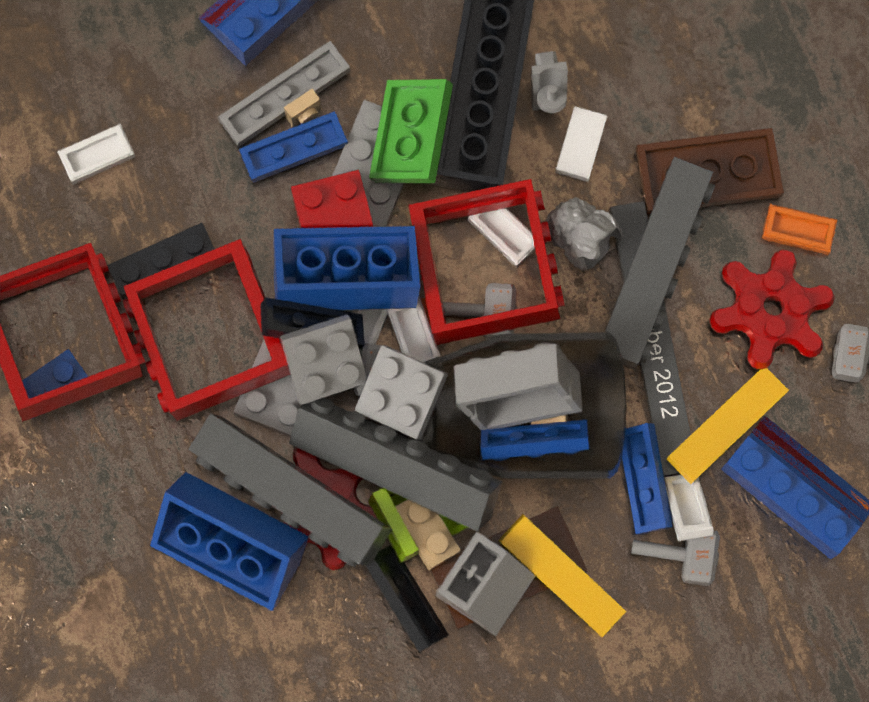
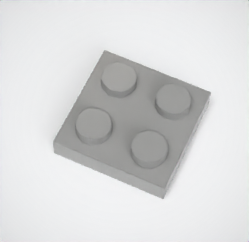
[280,314,367,405]
[354,345,448,439]

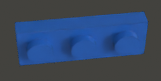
[239,111,348,183]
[480,419,589,461]
[617,423,673,535]

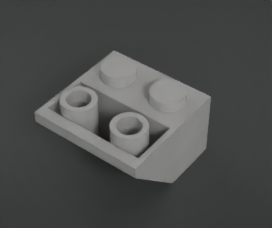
[436,532,535,636]

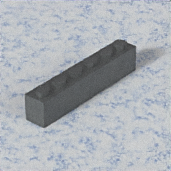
[596,157,715,370]
[289,398,503,532]
[188,413,393,567]

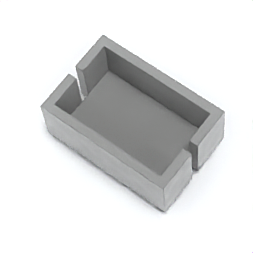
[454,343,582,430]

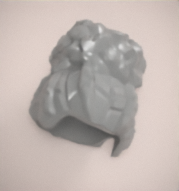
[546,197,624,271]

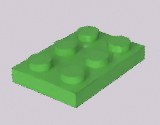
[369,79,453,183]

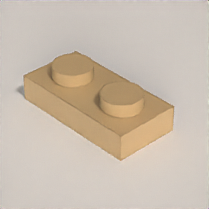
[395,499,461,571]

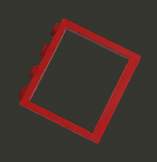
[408,179,565,345]
[123,239,291,421]
[0,243,146,422]

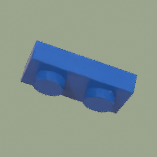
[22,349,88,419]

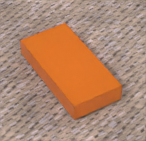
[761,204,837,255]

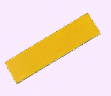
[666,368,789,484]
[498,514,626,637]

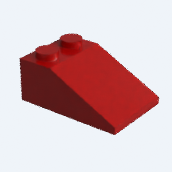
[291,170,374,228]

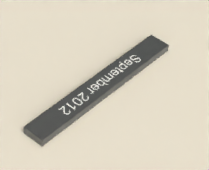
[609,201,691,477]

